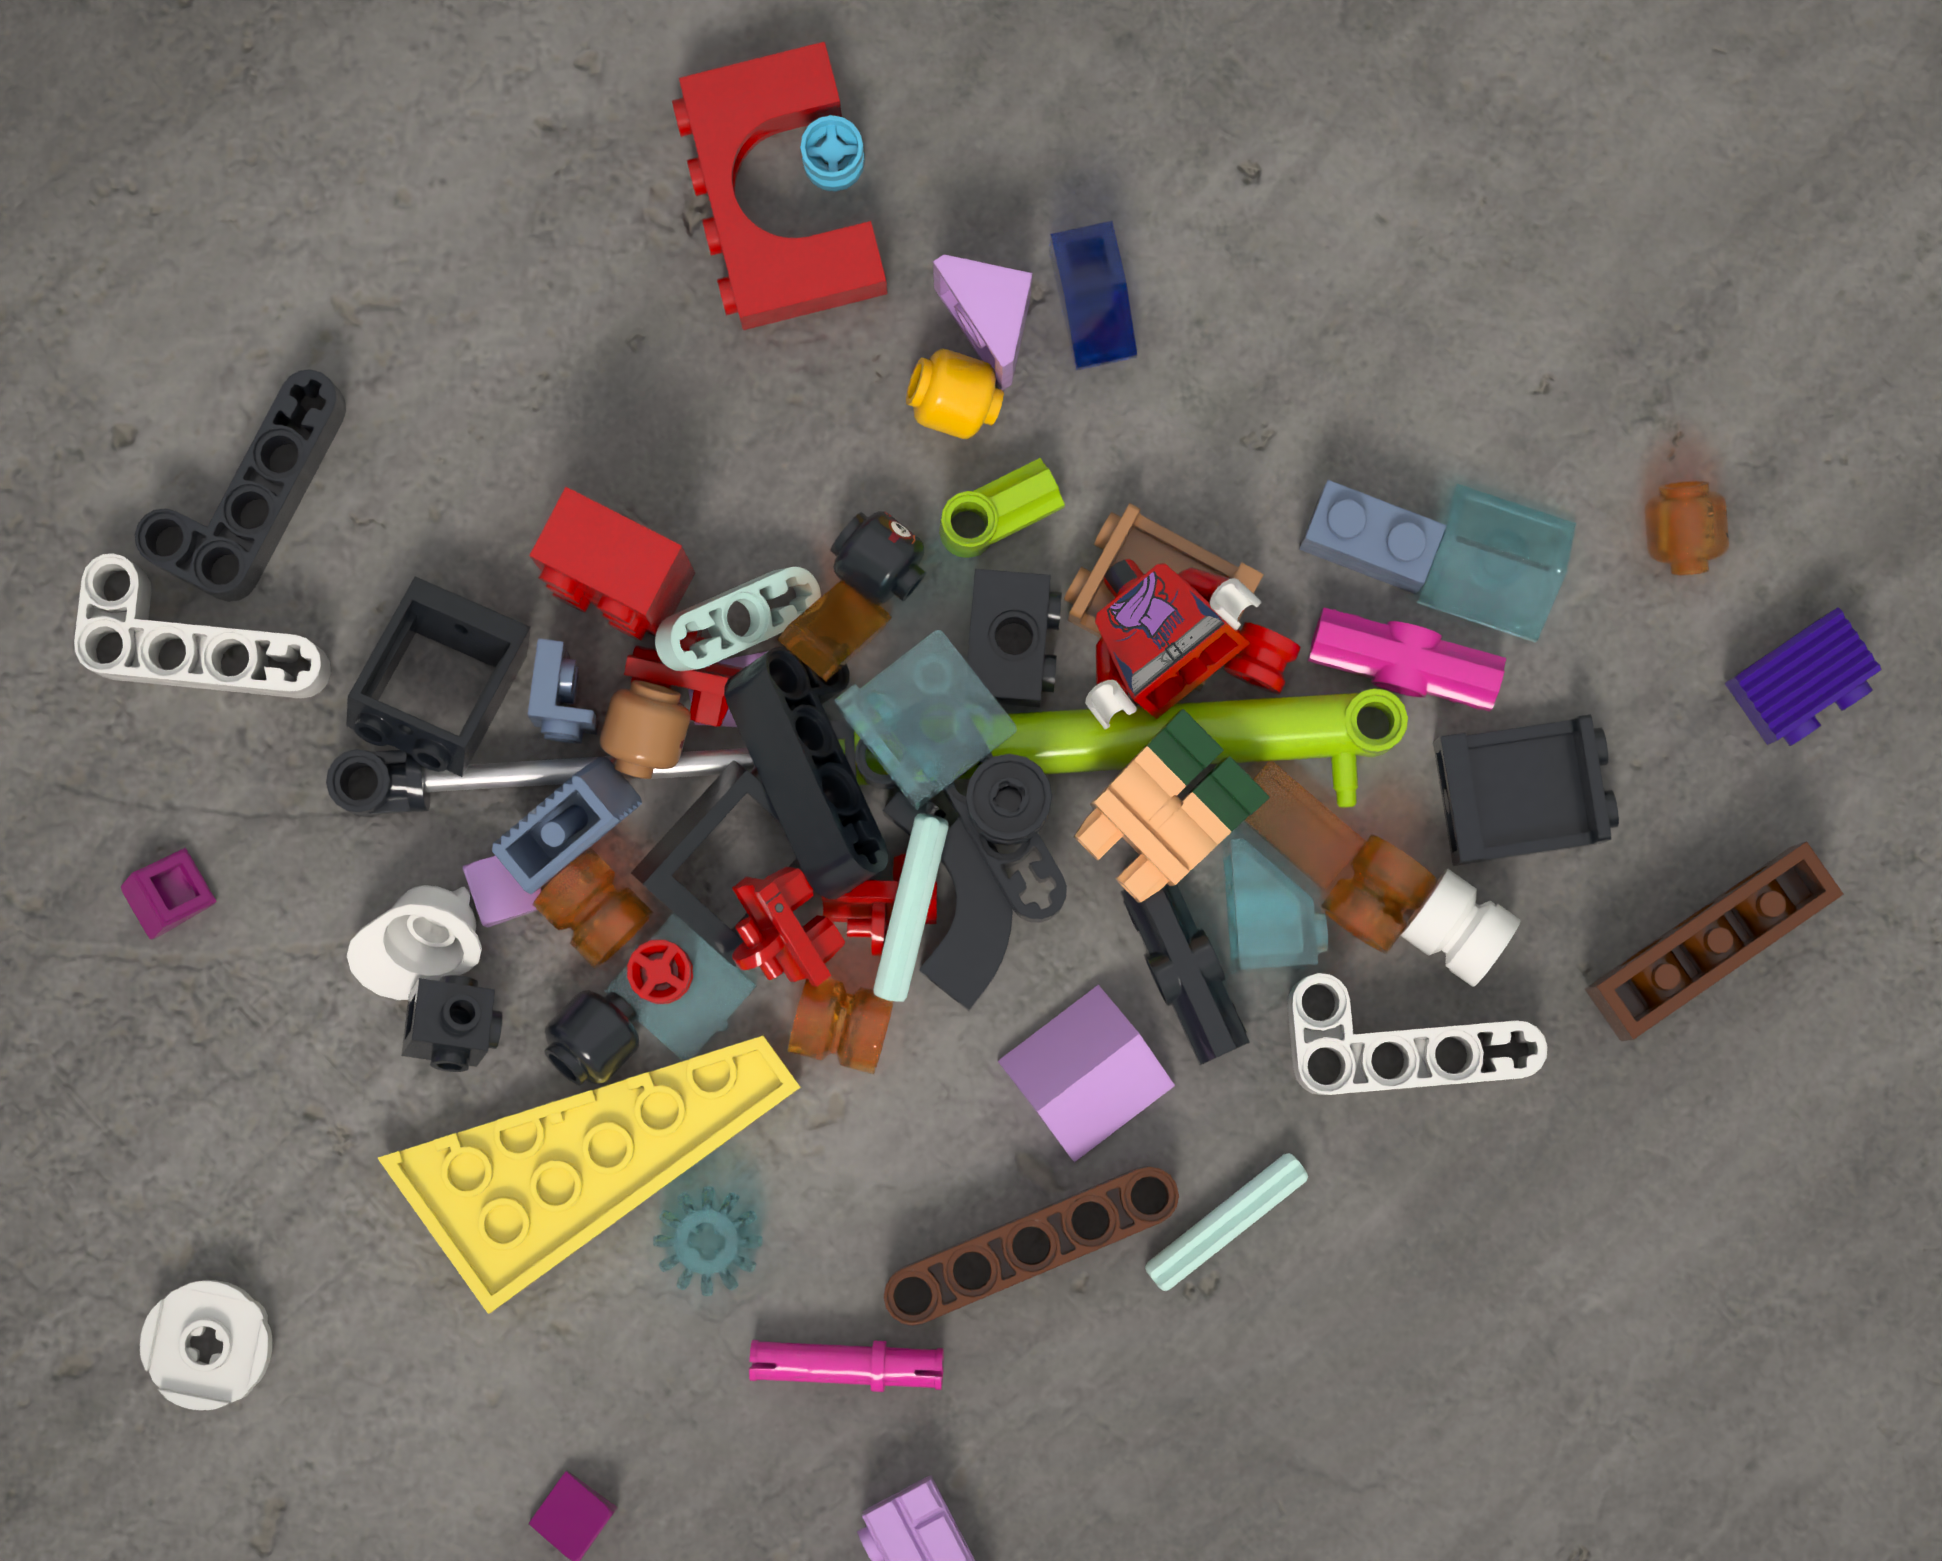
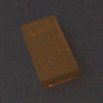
[778,580,892,681]
[1243,761,1366,891]

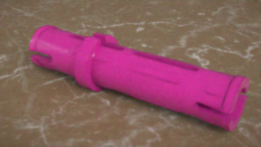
[749,1340,944,1392]

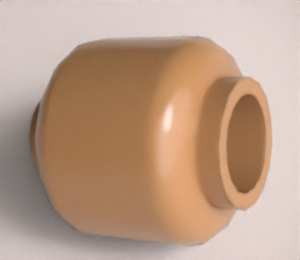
[600,680,691,779]

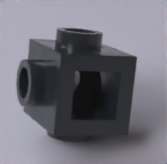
[401,975,503,1072]

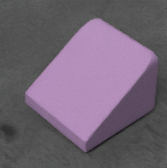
[463,856,547,928]

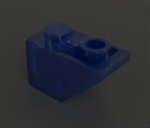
[1049,221,1137,371]

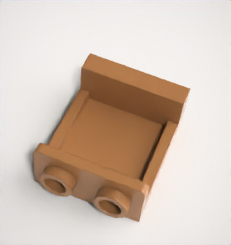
[1064,503,1264,692]

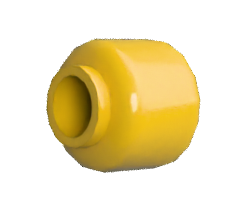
[906,349,1004,439]

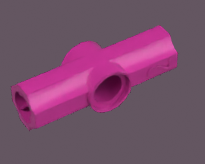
[1308,607,1506,712]

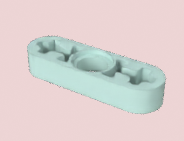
[655,567,821,671]

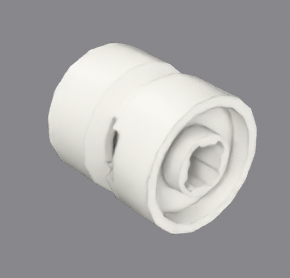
[1400,869,1521,987]

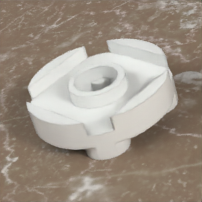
[140,1280,273,1410]

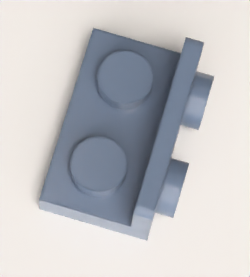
[528,638,599,744]

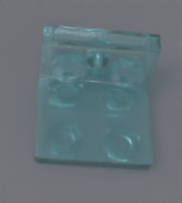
[834,630,1017,810]

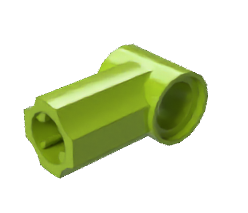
[939,458,1065,558]

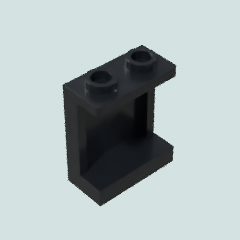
[1433,714,1619,866]

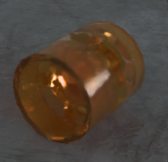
[1319,834,1438,954]
[532,848,654,969]
[788,978,894,1075]

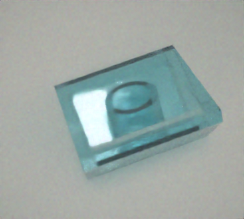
[1417,484,1576,642]

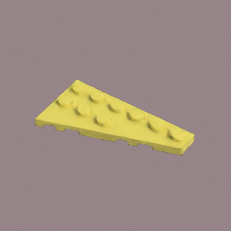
[378,1036,801,1314]

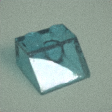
[1222,839,1328,974]

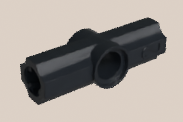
[1120,884,1250,1065]

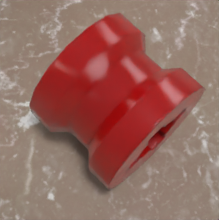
[1223,622,1301,695]
[627,940,694,1004]

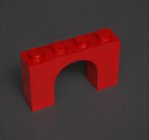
[672,41,888,330]

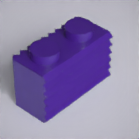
[1724,607,1882,746]

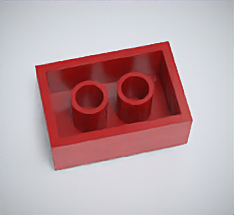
[529,487,695,641]

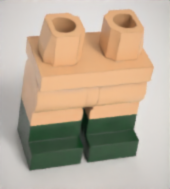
[1073,709,1270,903]

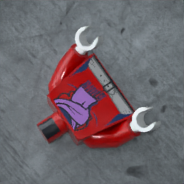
[1085,559,1261,729]

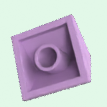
[933,255,1032,390]
[998,985,1175,1162]

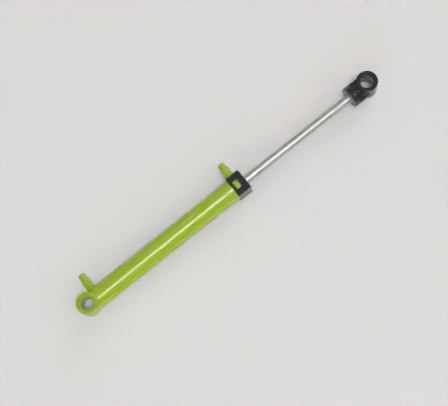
[326,688,1408,817]

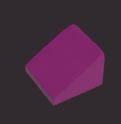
[121,847,217,940]
[528,1470,618,1561]

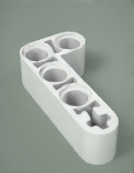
[74,553,331,698]
[1287,973,1548,1095]

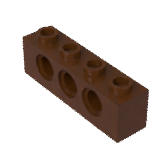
[1585,841,1844,1041]

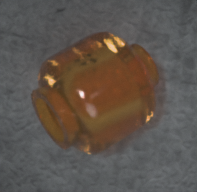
[1645,481,1729,575]

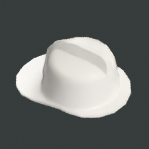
[347,885,482,1000]

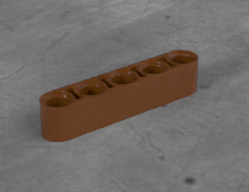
[884,1166,1179,1326]

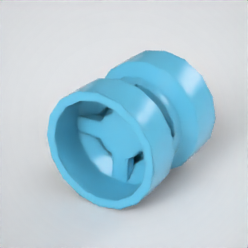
[800,115,865,192]

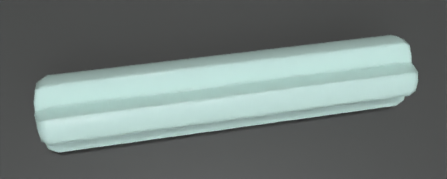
[873,814,948,1002]
[1145,1153,1309,1291]

